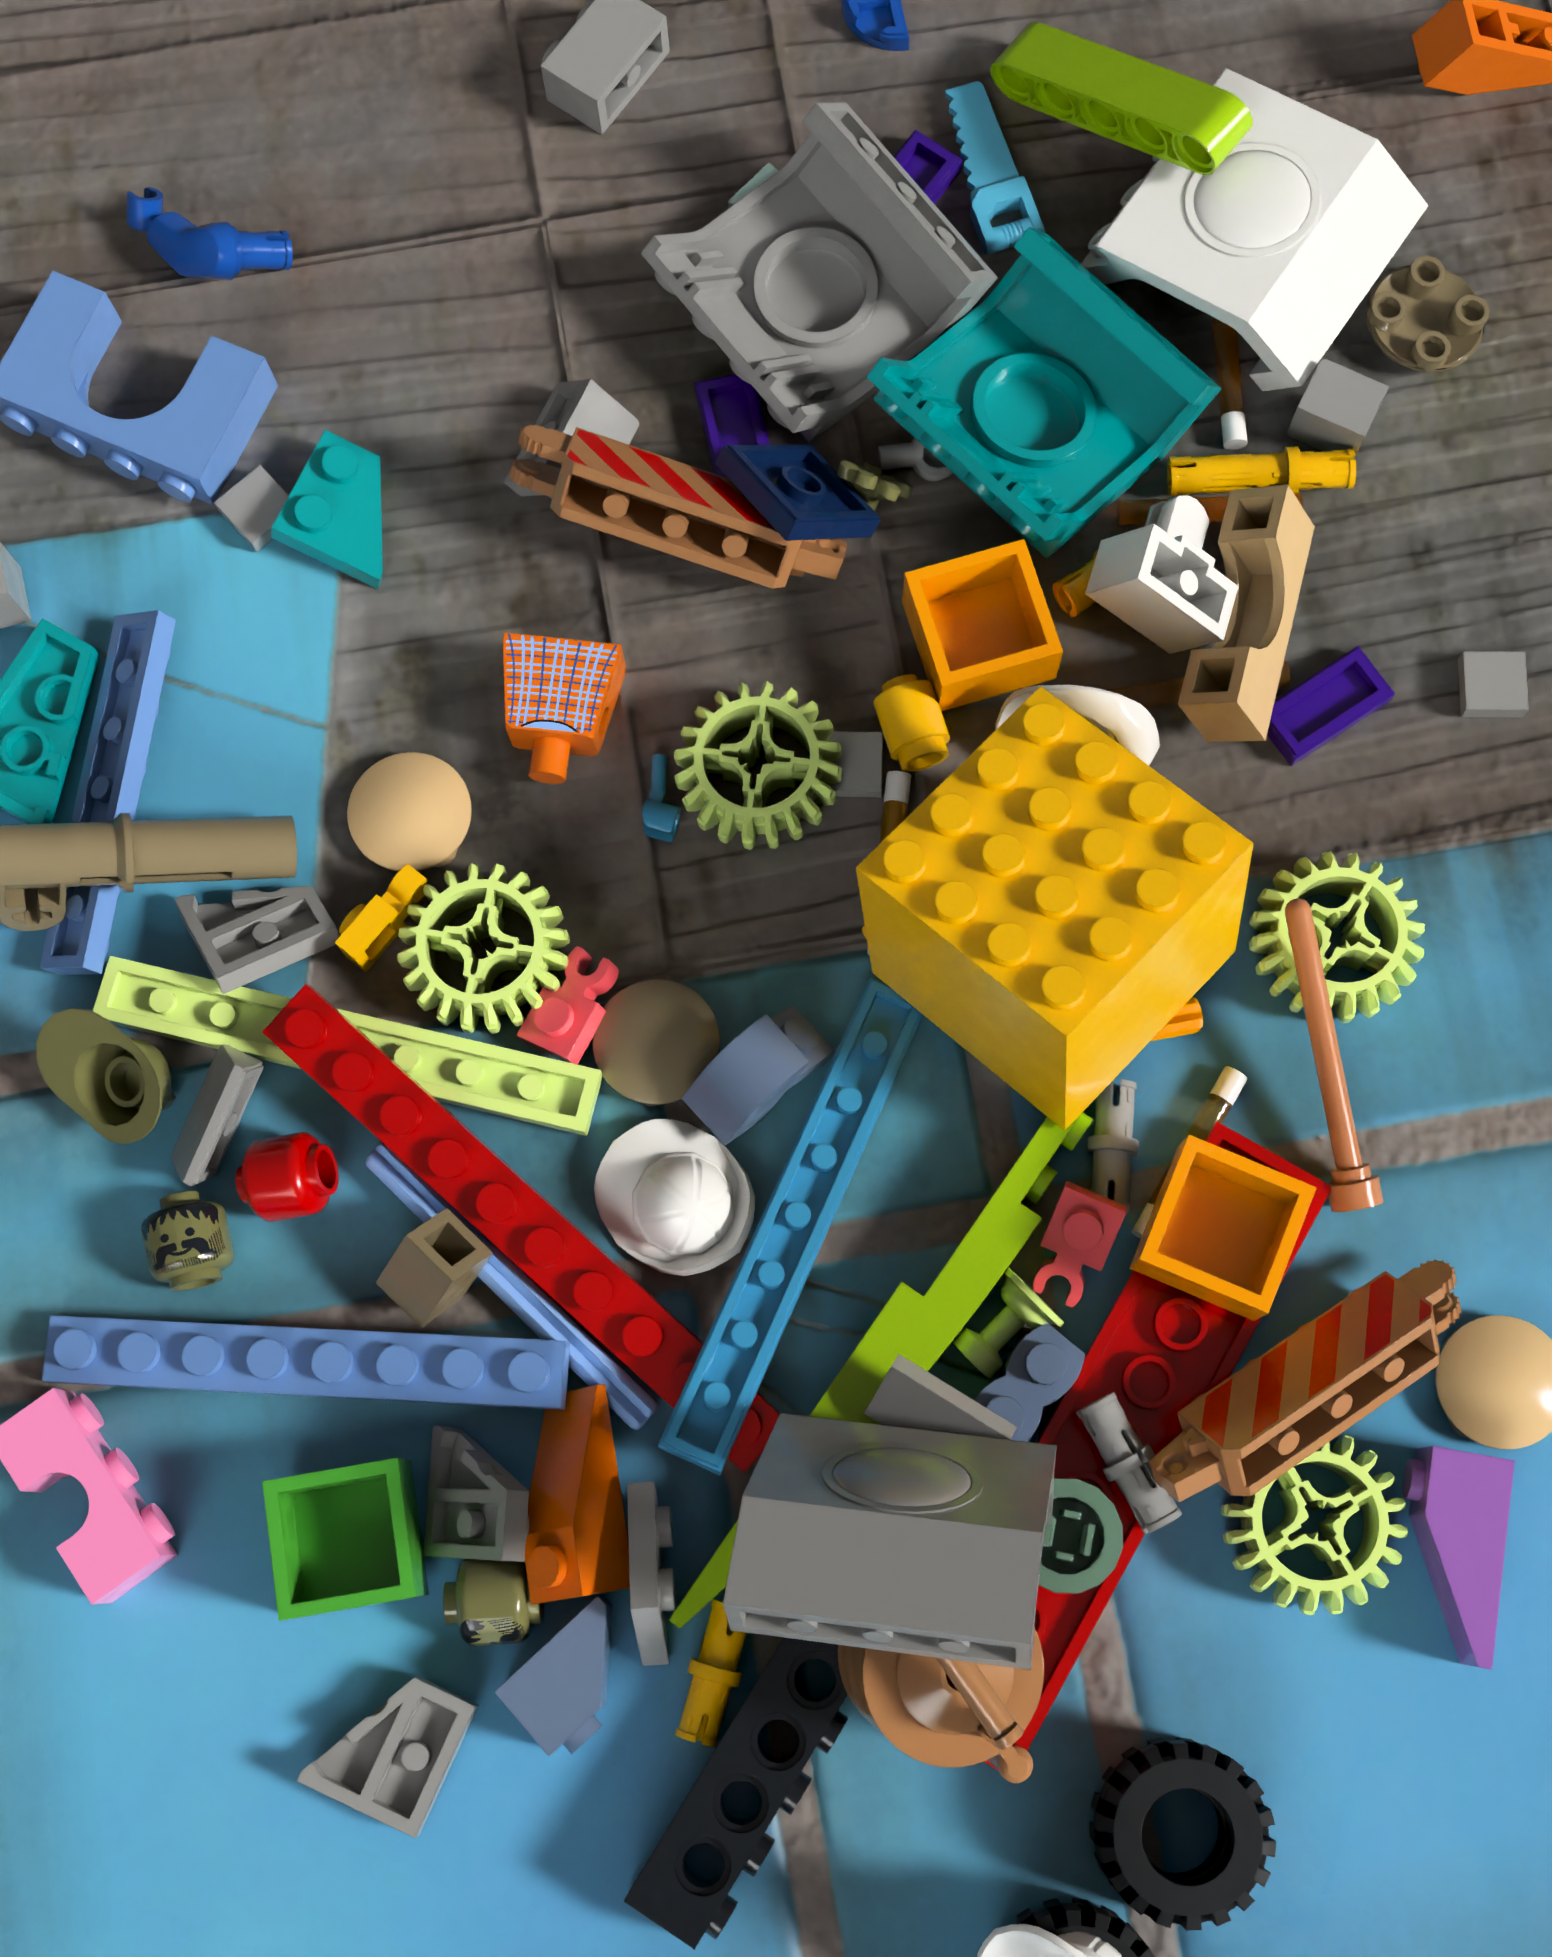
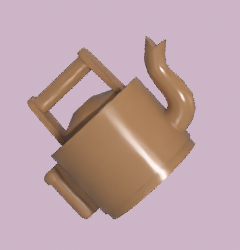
[838,1627,1044,1784]

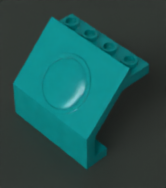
[866,227,1222,559]

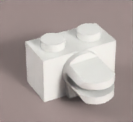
[1085,495,1239,654]

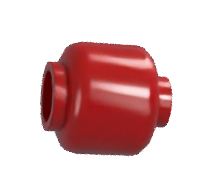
[235,1132,339,1222]

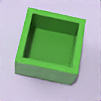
[262,1457,429,1621]

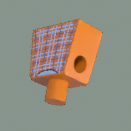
[503,632,626,784]

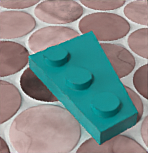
[0,618,100,824]

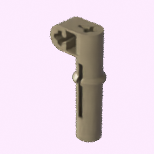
[0,813,297,931]

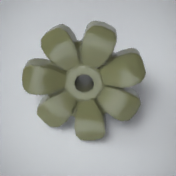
[837,460,913,511]

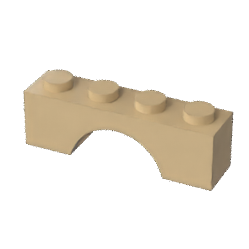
[1178,484,1315,743]

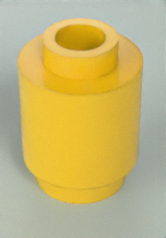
[873,674,950,772]

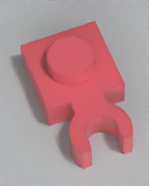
[516,946,619,1065]
[1033,1181,1128,1308]

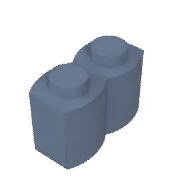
[973,1323,1085,1442]

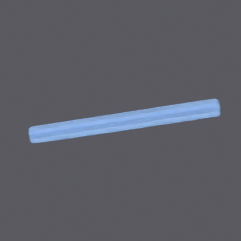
[365,1143,658,1430]

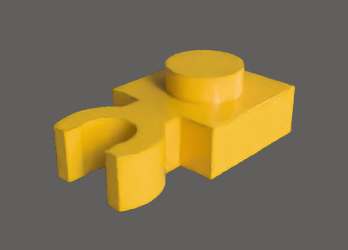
[335,864,428,973]

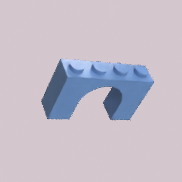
[0,270,278,506]

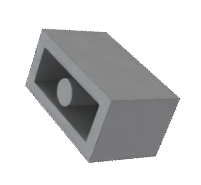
[541,0,670,135]

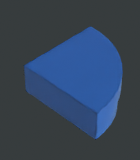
[841,0,909,51]

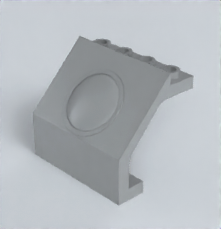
[641,102,998,443]
[723,1413,1057,1670]

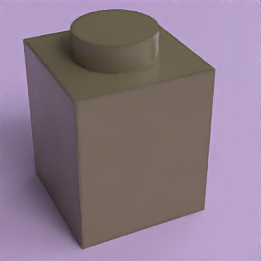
[375,1208,493,1328]

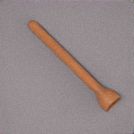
[1285,898,1384,1212]

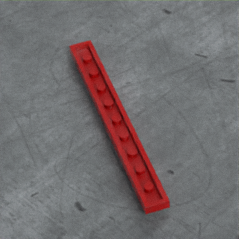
[262,984,781,1473]

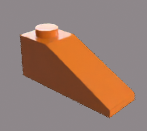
[1411,0,1552,95]
[525,1384,630,1605]

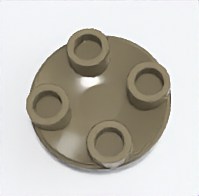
[1366,256,1490,372]
[592,979,720,1108]

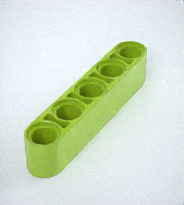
[990,21,1253,175]

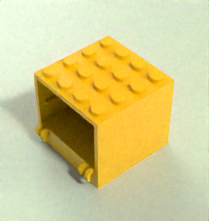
[856,686,1254,1131]

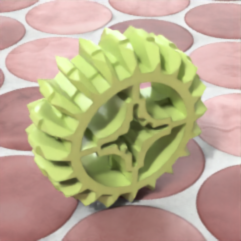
[674,681,843,850]
[1248,851,1425,1023]
[397,863,570,1034]
[1221,1435,1408,1615]

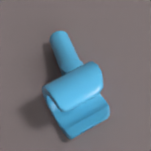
[642,754,681,842]

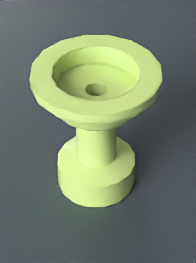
[952,1267,1064,1379]

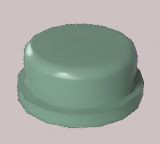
[1038,1478,1123,1593]

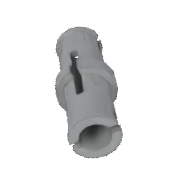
[1087,1079,1139,1213]
[1076,1392,1182,1535]

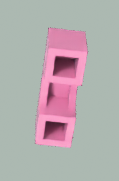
[0,1388,178,1605]

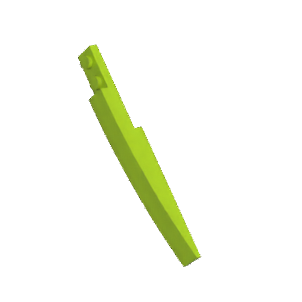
[669,1111,1094,1628]

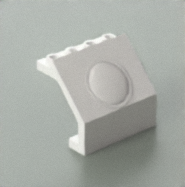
[1081,68,1428,391]

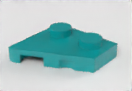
[271,430,383,589]

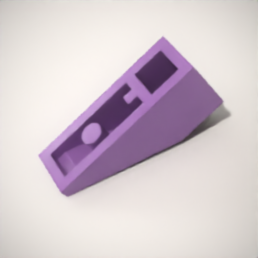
[1402,1446,1515,1670]

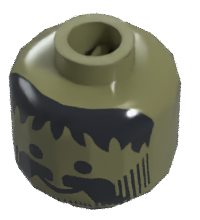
[141,1191,234,1292]
[443,1559,544,1647]

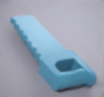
[945,81,1045,255]

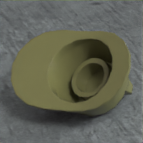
[36,1008,176,1144]

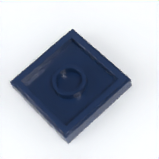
[715,445,881,541]

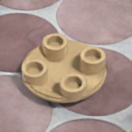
[347,752,472,871]
[1435,1315,1552,1450]

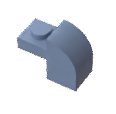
[682,1005,835,1146]

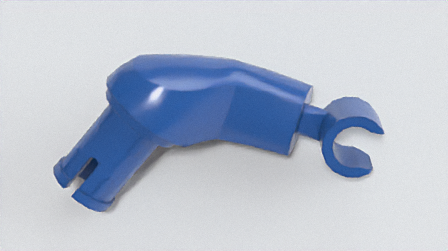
[126,187,293,280]

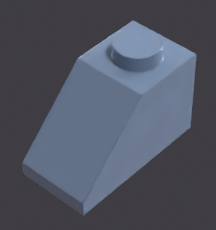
[494,1595,613,1756]

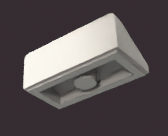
[172,1045,264,1186]

